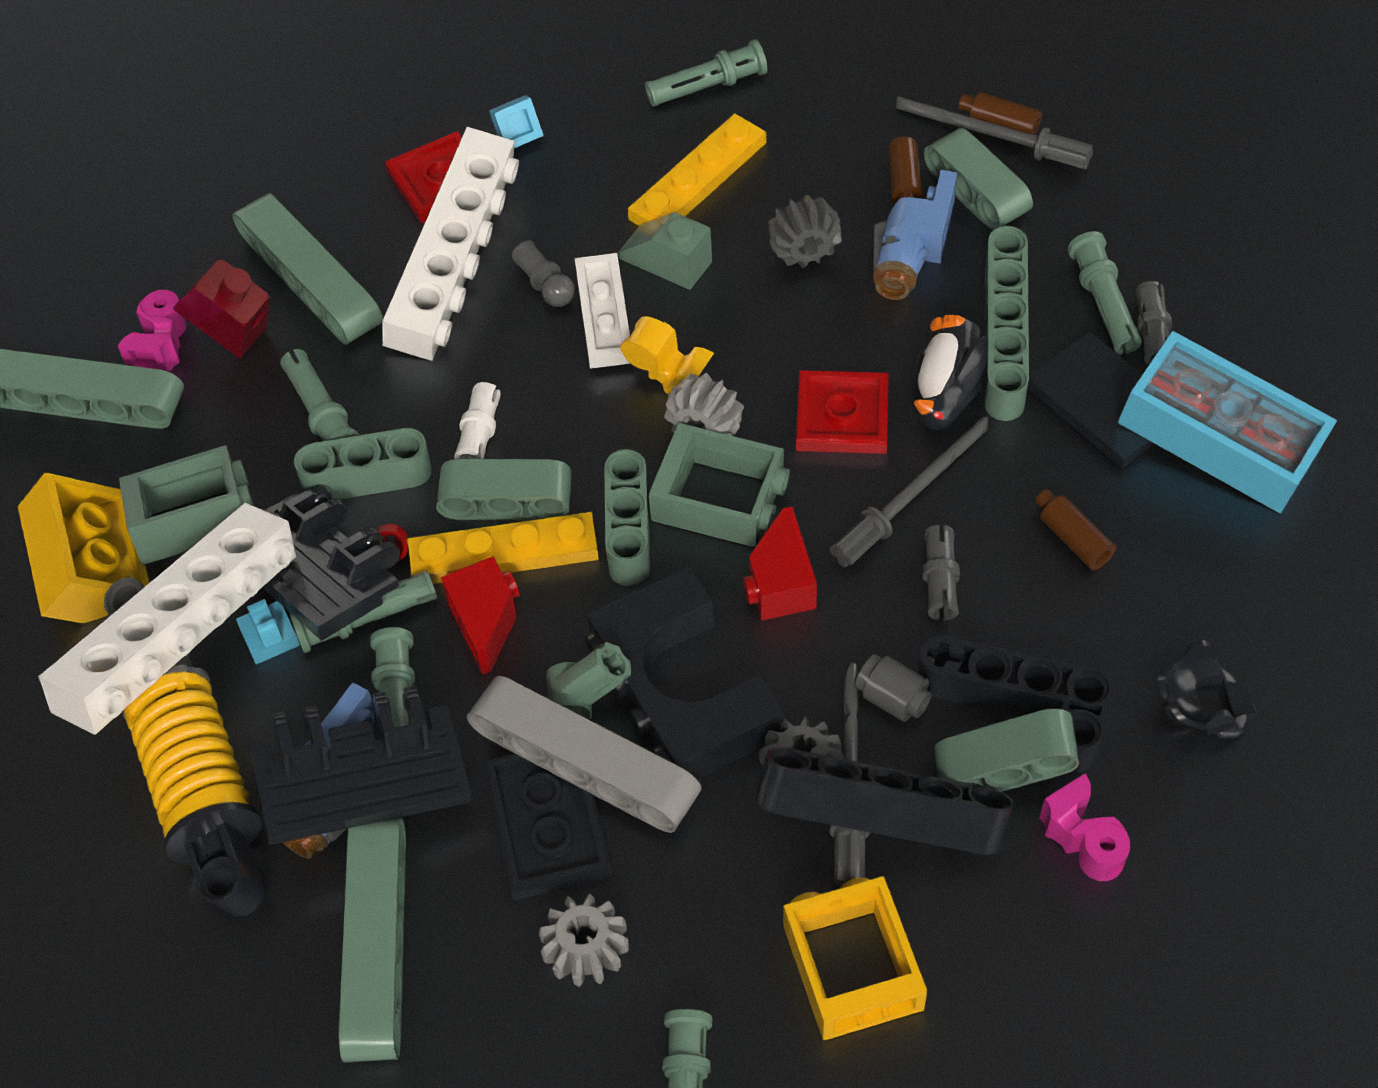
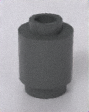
[855,654,932,722]

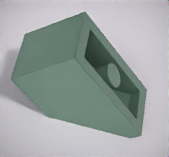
[618,212,712,290]

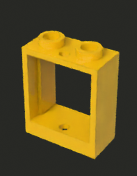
[783,876,927,1041]

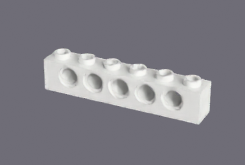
[382,127,519,361]
[39,503,296,735]

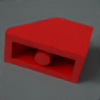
[742,507,817,621]
[441,556,520,675]

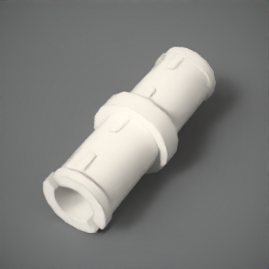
[454,382,501,459]

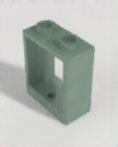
[649,423,790,548]
[119,445,254,565]

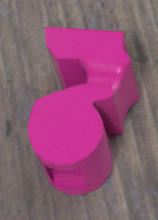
[118,290,187,372]
[1039,773,1130,881]

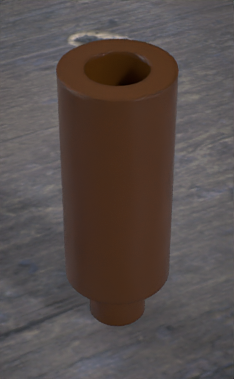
[958,92,1042,135]
[888,137,922,204]
[1035,489,1116,570]

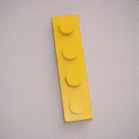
[628,113,766,226]
[408,512,599,584]

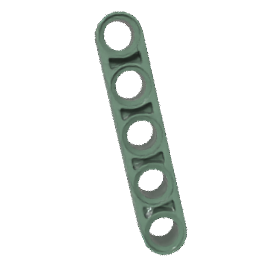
[232,193,383,345]
[984,226,1029,421]
[0,349,184,429]
[339,817,406,1063]

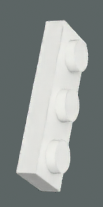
[575,253,630,369]

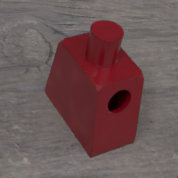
[173,259,270,359]

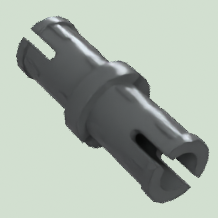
[1136,281,1173,365]
[922,525,960,621]

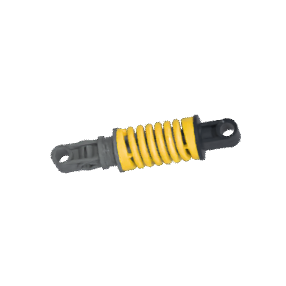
[104,577,265,917]

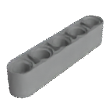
[467,676,702,833]

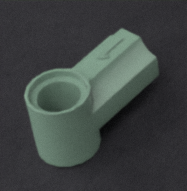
[546,642,631,720]

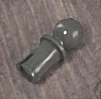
[512,240,575,307]

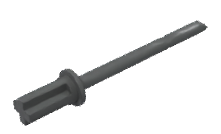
[895,97,1094,169]
[830,416,988,567]
[829,662,870,889]

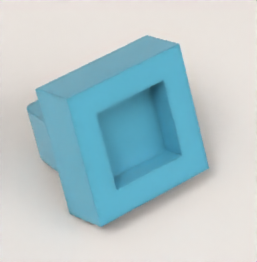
[489,95,544,148]
[236,599,300,664]

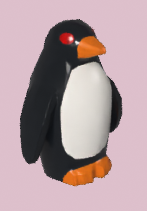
[913,315,989,431]

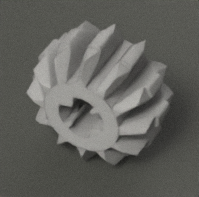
[664,373,744,436]
[539,893,629,987]

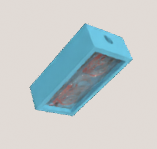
[1118,331,1337,514]

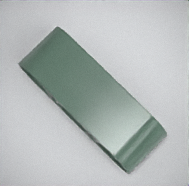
[923,128,1033,230]
[294,428,432,500]
[604,449,650,586]
[436,459,572,521]
[934,709,1079,792]

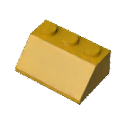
[18,472,150,623]

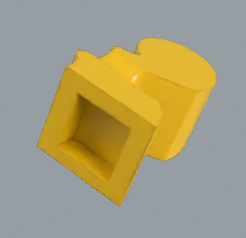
[620,316,714,394]

